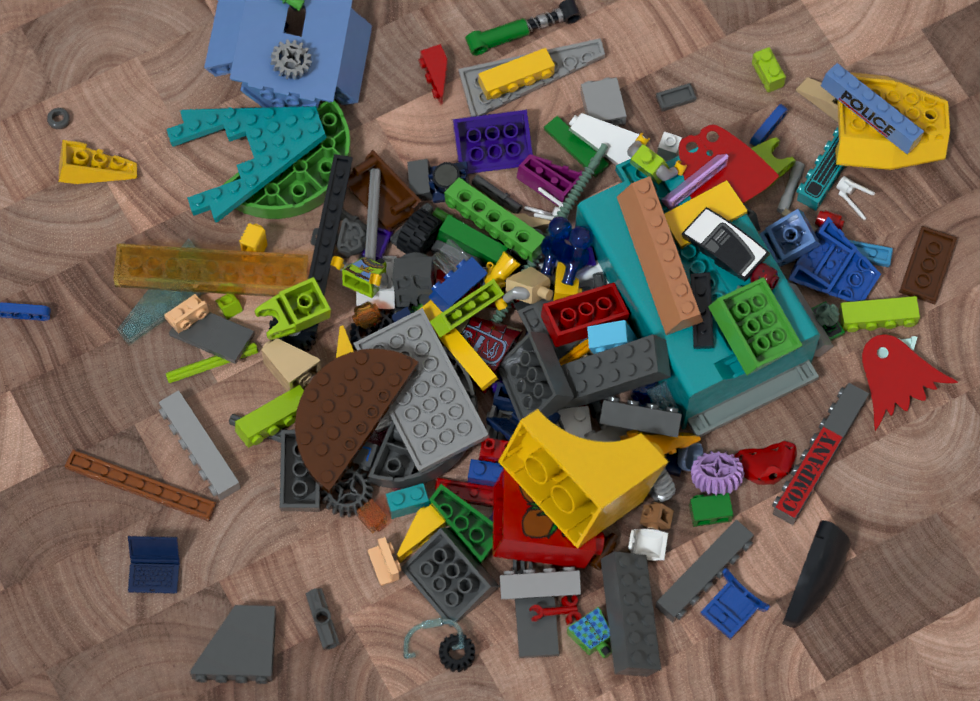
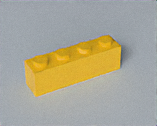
[478,48,555,100]

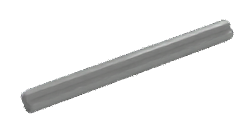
[365,168,381,261]

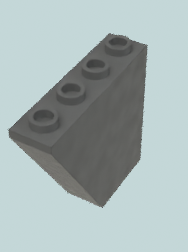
[190,605,276,684]

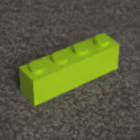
[429,279,504,337]
[839,296,920,332]
[235,385,304,448]

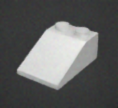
[356,256,397,309]

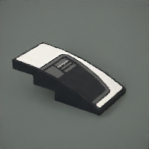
[681,207,770,281]

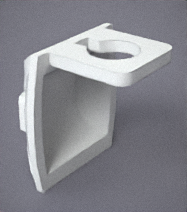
[629,529,668,561]

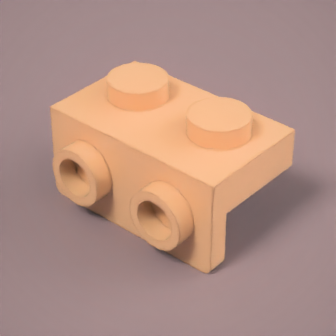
[368,537,401,586]

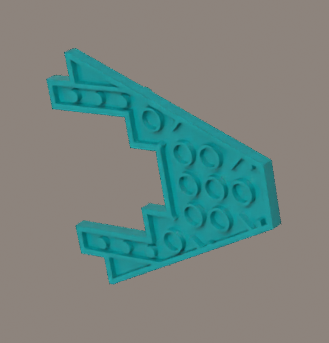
[166,106,327,223]

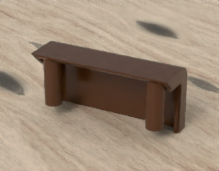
[347,150,421,232]

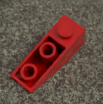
[418,44,447,105]

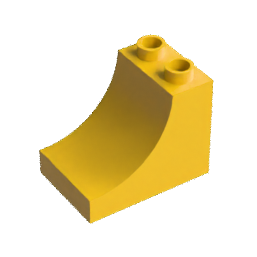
[498,409,668,549]

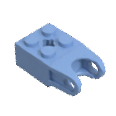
[759,209,821,267]

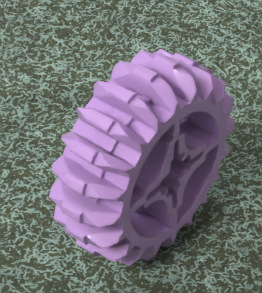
[691,451,744,496]

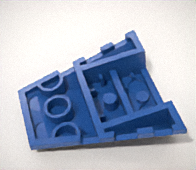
[788,217,881,302]

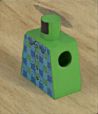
[567,607,612,659]

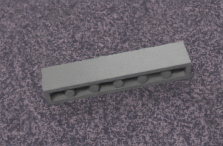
[158,390,241,501]

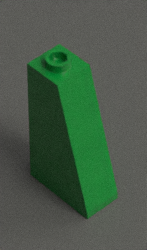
[436,215,508,267]

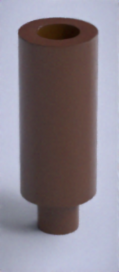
[588,533,618,571]

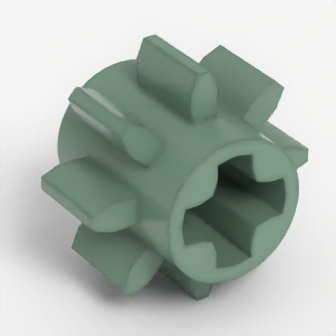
[815,303,840,326]

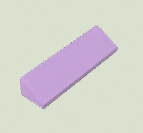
[661,154,729,210]

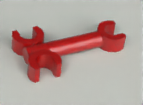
[529,595,582,625]

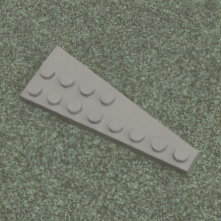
[459,38,605,117]

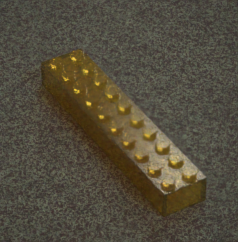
[113,243,309,297]

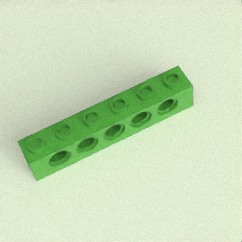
[444,178,547,263]

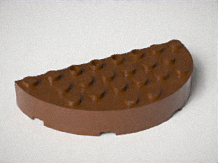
[295,349,419,494]

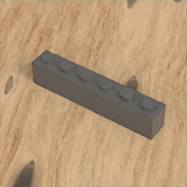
[656,519,754,623]

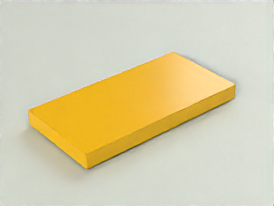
[664,180,748,249]

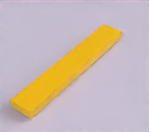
[420,300,498,391]

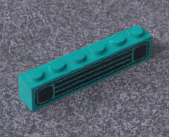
[796,126,845,211]

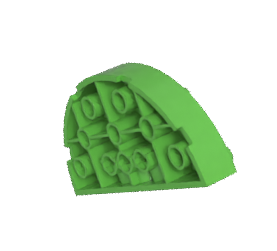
[223,100,351,219]

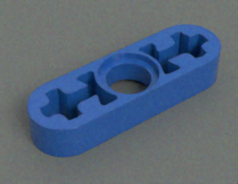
[750,104,789,146]
[0,302,51,321]

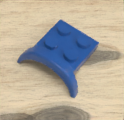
[700,568,770,640]

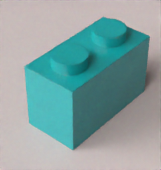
[386,483,429,519]

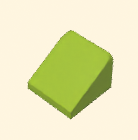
[215,292,243,319]

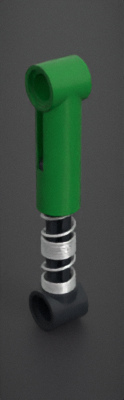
[465,0,582,56]

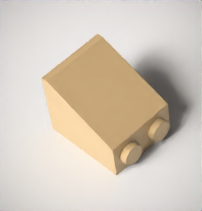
[261,338,321,391]

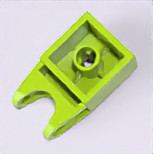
[744,138,796,203]
[254,277,331,340]

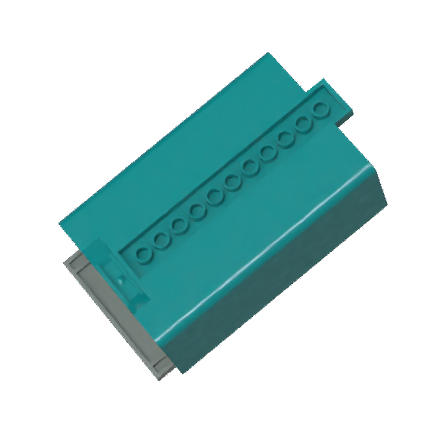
[575,147,820,437]

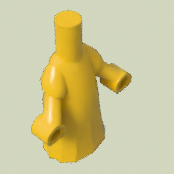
[484,251,521,289]

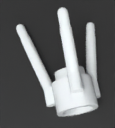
[836,176,875,220]
[524,187,570,224]

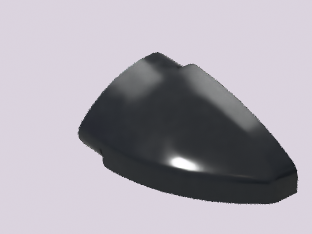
[782,520,851,628]

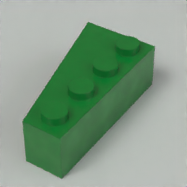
[429,484,493,565]

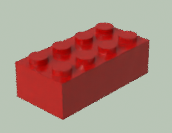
[541,283,629,348]

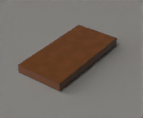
[899,226,958,305]

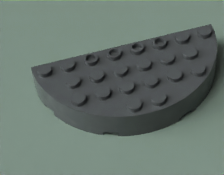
[368,345,478,488]

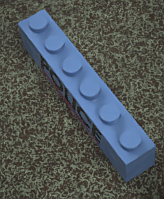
[821,63,924,154]

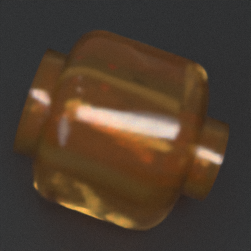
[352,301,382,330]

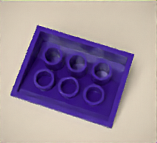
[452,110,533,174]

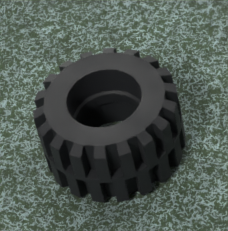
[396,208,442,255]

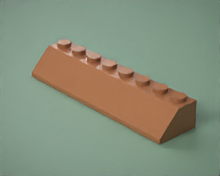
[617,176,703,335]

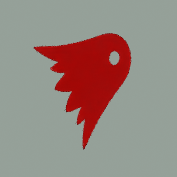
[862,334,958,431]

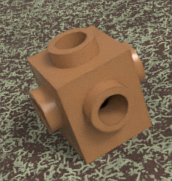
[640,502,674,530]

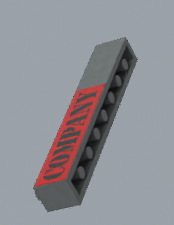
[772,383,869,525]

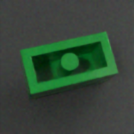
[689,493,733,527]

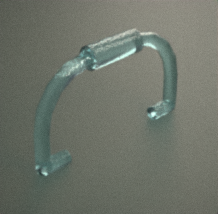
[403,618,464,659]

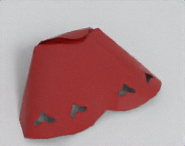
[734,441,797,485]

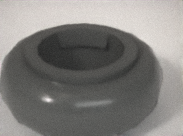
[47,108,70,129]

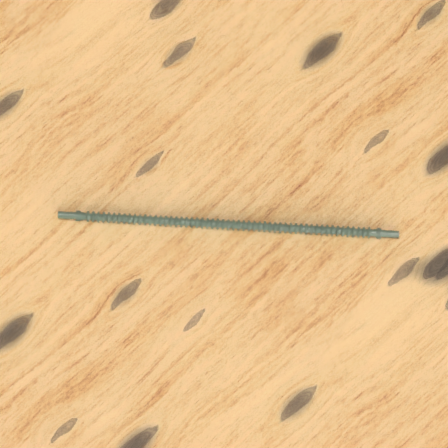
[490,143,608,324]

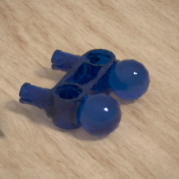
[540,217,593,286]

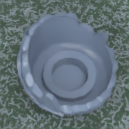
[677,442,703,471]

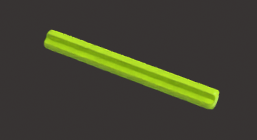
[166,342,258,383]

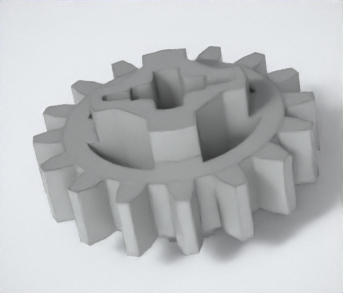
[270,39,312,80]

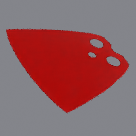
[679,124,779,203]

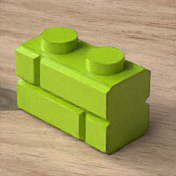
[752,47,786,93]

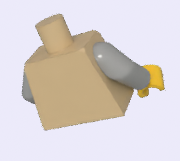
[494,266,553,311]

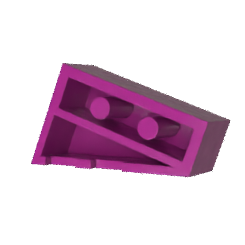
[516,154,582,207]

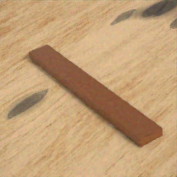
[64,449,217,522]

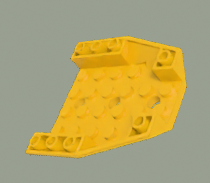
[835,72,950,170]

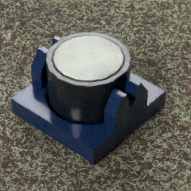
[428,161,469,204]

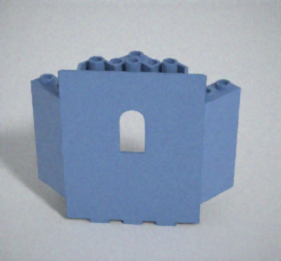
[204,0,372,108]

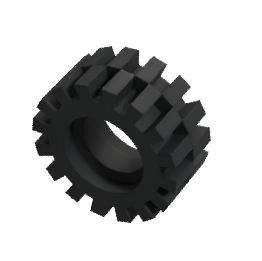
[439,633,475,672]

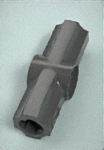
[305,588,340,650]

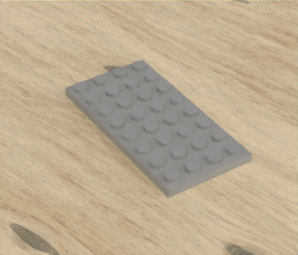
[354,308,490,473]

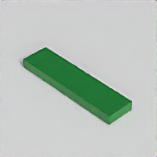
[544,116,609,178]

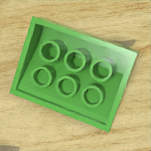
[708,277,803,375]

